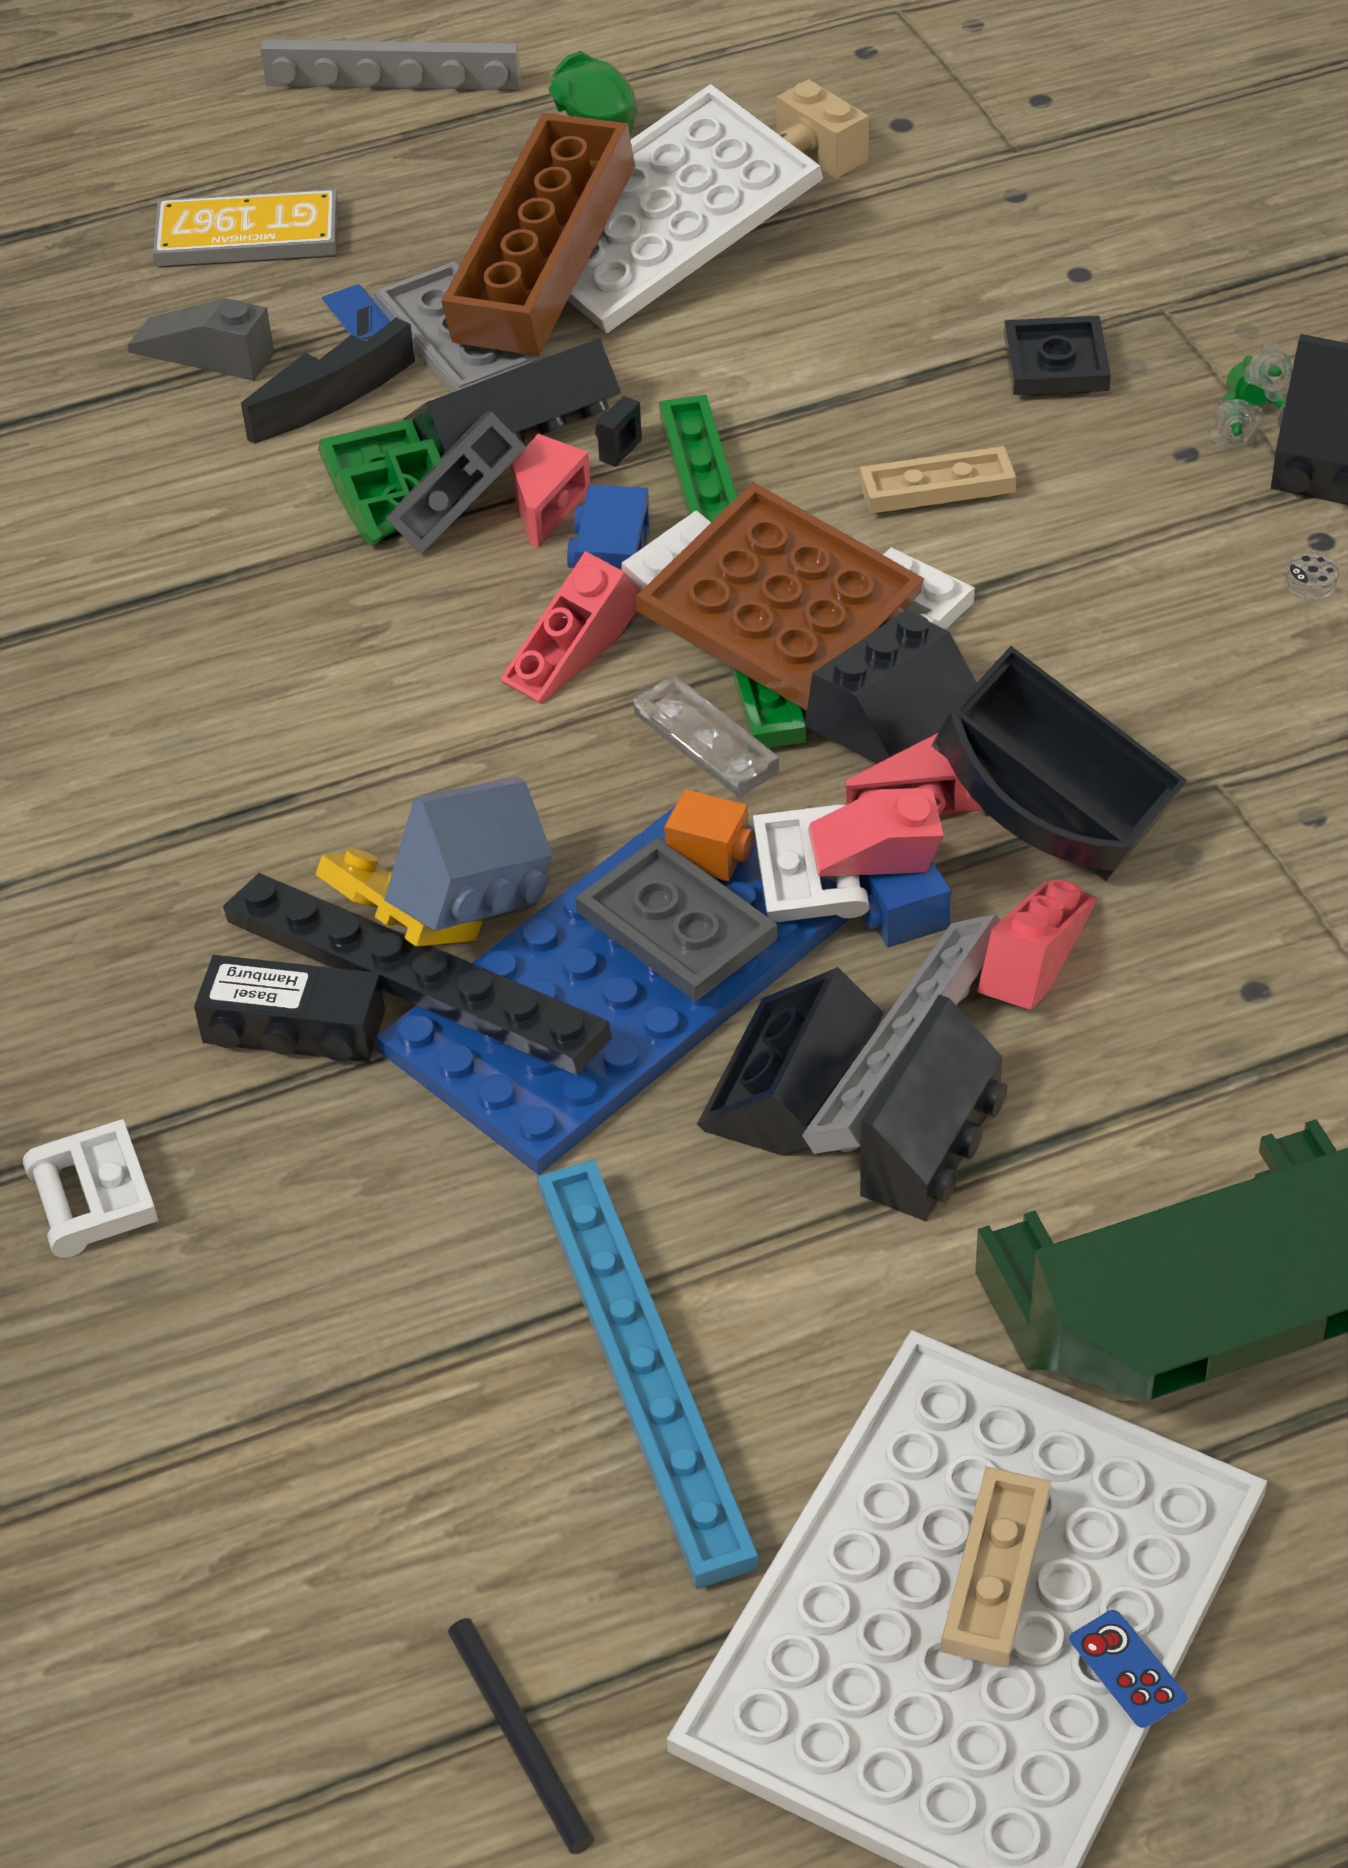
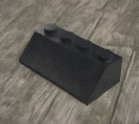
[403,338,621,457]

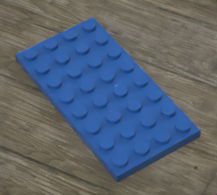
[376,790,851,1175]

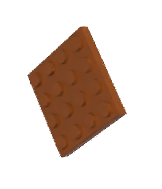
[634,482,924,710]

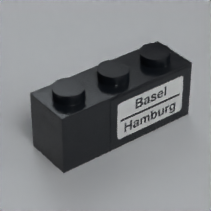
[194,955,385,1062]

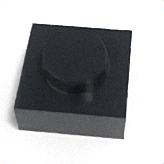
[595,396,642,467]

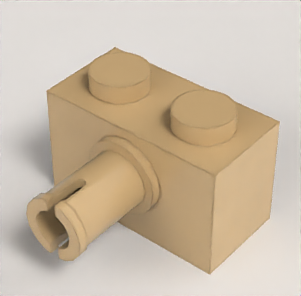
[776,79,869,179]

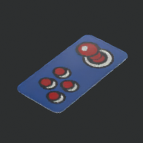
[1069,1610,1187,1728]

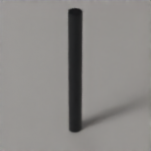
[448,1618,594,1854]

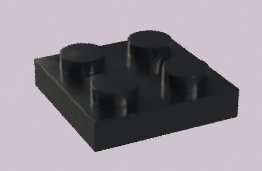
[1004,316,1111,396]

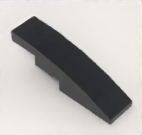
[241,317,415,444]

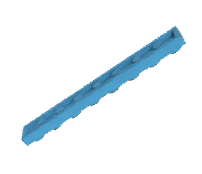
[537,1159,759,1589]

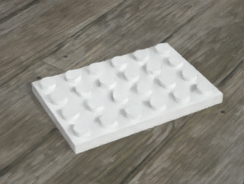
[567,84,823,334]

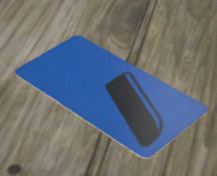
[322,284,390,340]

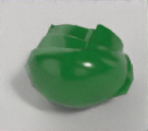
[548,51,637,135]

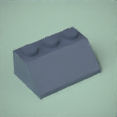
[384,777,552,931]

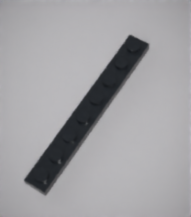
[223,873,612,1075]

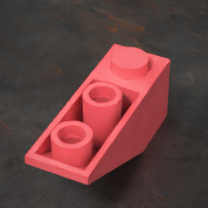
[500,551,641,704]
[845,733,984,815]
[977,879,1097,1010]

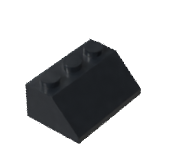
[805,610,977,764]
[697,967,884,1156]
[860,995,1007,1222]

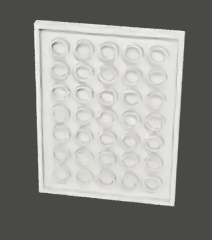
[667,1330,1267,1868]

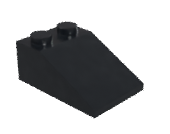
[1271,334,1348,505]

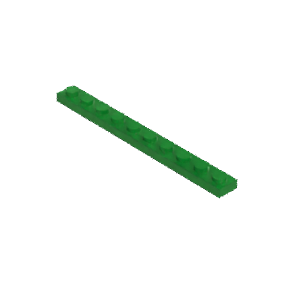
[659,395,806,750]

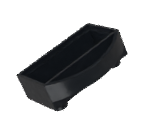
[931,646,1187,882]

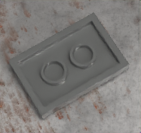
[575,838,777,1002]

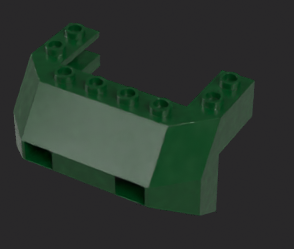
[975,1119,1348,1402]

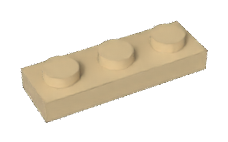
[859,446,1016,514]
[941,1466,1051,1668]

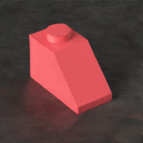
[510,434,591,547]
[808,788,944,877]

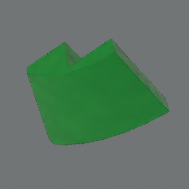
[318,419,441,546]

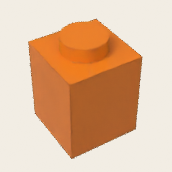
[664,789,755,882]

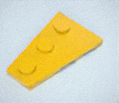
[315,848,483,947]

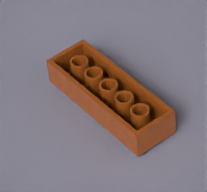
[441,113,635,356]

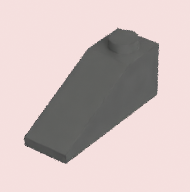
[128,298,274,381]
[385,411,527,554]

